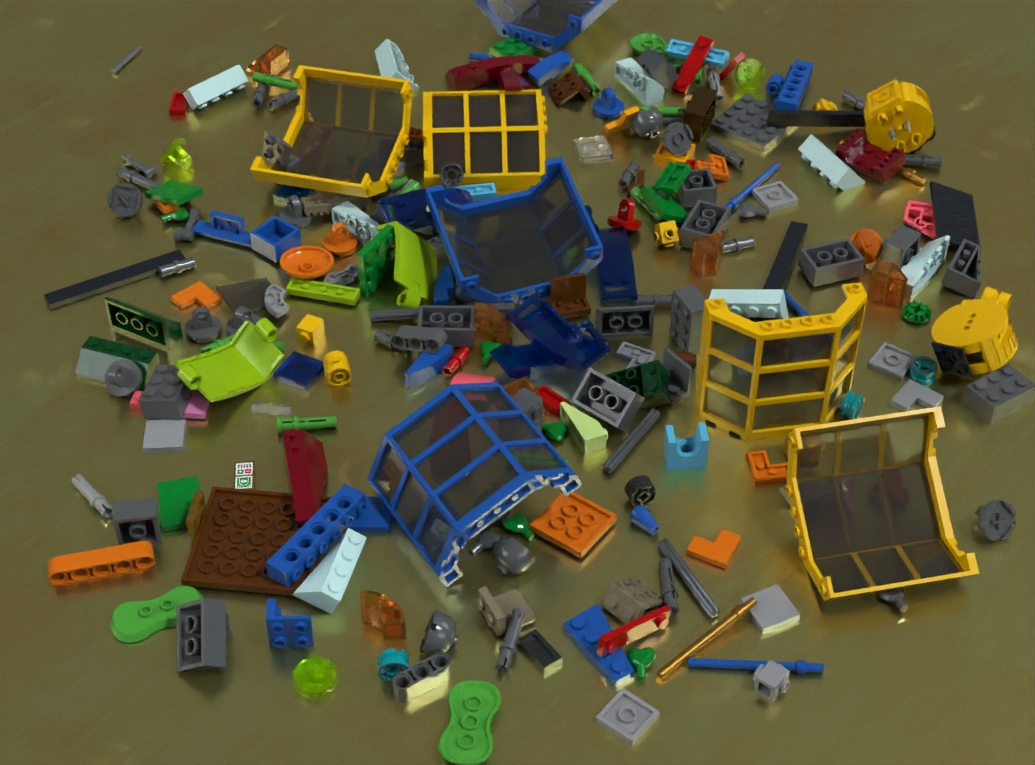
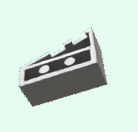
[635,47,680,90]
[941,239,981,299]

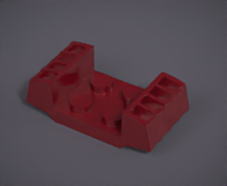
[835,128,906,183]

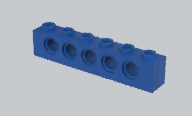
[773,60,814,110]
[266,484,367,587]

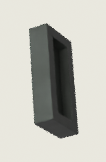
[518,629,562,673]

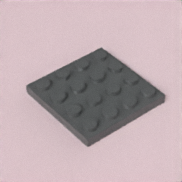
[710,94,793,152]

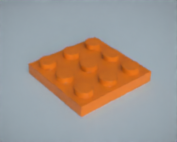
[530,492,617,558]

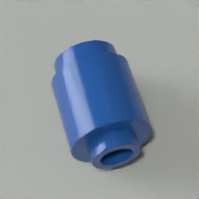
[766,74,784,96]

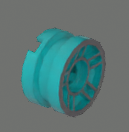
[909,356,938,385]
[839,391,865,420]
[377,648,409,682]

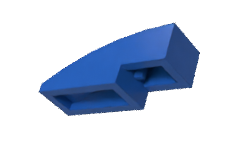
[528,50,574,86]
[434,264,455,305]
[405,344,453,389]

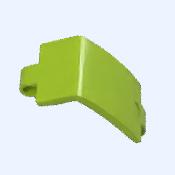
[376,221,437,309]
[175,318,285,402]

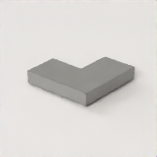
[615,341,657,369]
[889,379,944,412]

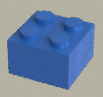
[250,216,302,263]

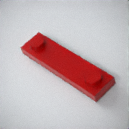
[671,35,715,95]
[596,605,671,657]

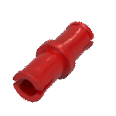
[442,346,470,377]

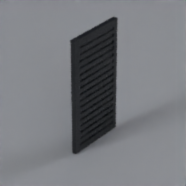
[929,181,980,248]

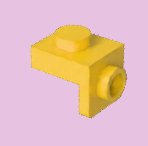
[812,98,837,111]

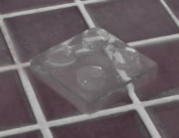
[573,135,613,164]

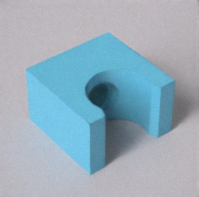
[663,423,709,471]

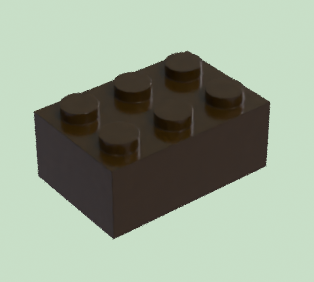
[681,86,717,143]

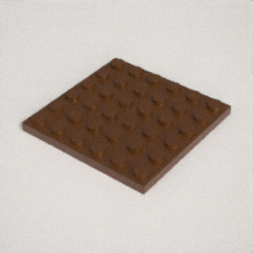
[181,486,331,596]

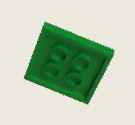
[357,224,396,298]

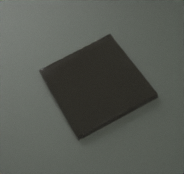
[216,277,271,314]

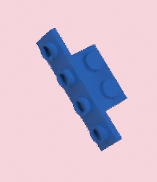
[191,210,252,247]

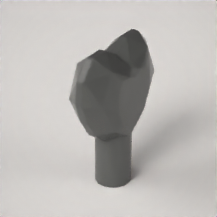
[738,202,767,219]
[468,529,501,556]
[876,588,908,612]

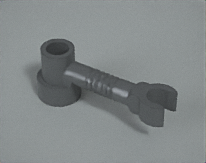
[121,153,158,179]
[174,208,199,242]

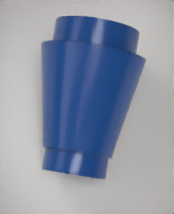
[629,505,660,535]

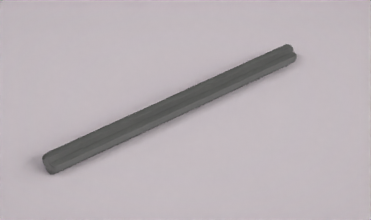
[370,302,515,321]

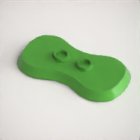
[629,33,686,69]
[110,586,204,643]
[439,680,501,765]

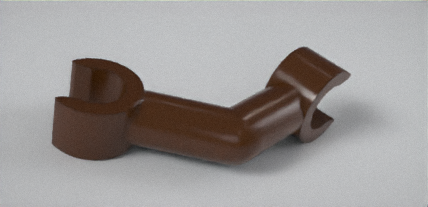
[622,170,645,198]

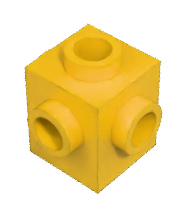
[653,220,680,248]

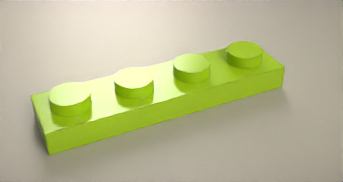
[286,277,361,305]

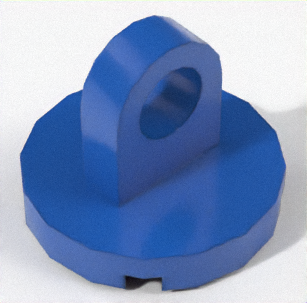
[592,87,624,119]

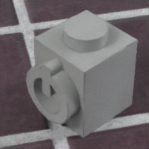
[752,660,790,702]

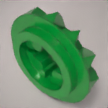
[902,301,932,323]

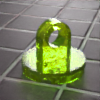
[735,58,765,90]
[160,137,193,170]
[292,653,338,698]

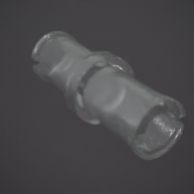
[251,402,292,417]

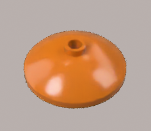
[280,246,334,279]

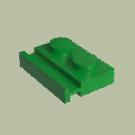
[653,162,692,194]

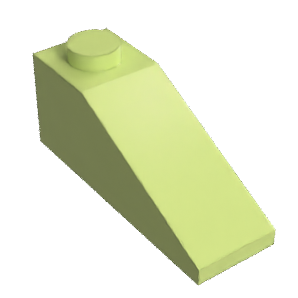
[560,402,608,455]

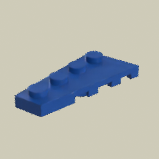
[563,604,634,687]

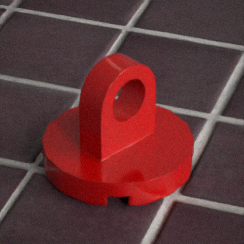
[607,199,642,230]

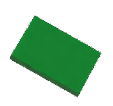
[144,180,204,206]
[641,184,688,223]
[157,476,200,532]

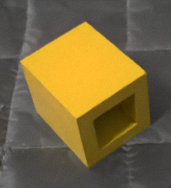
[296,314,325,346]

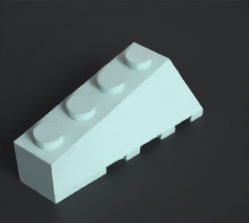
[375,39,419,93]
[614,57,665,106]
[183,64,249,110]
[798,134,865,191]
[331,201,380,247]
[891,235,950,300]
[708,289,789,319]
[293,528,367,614]

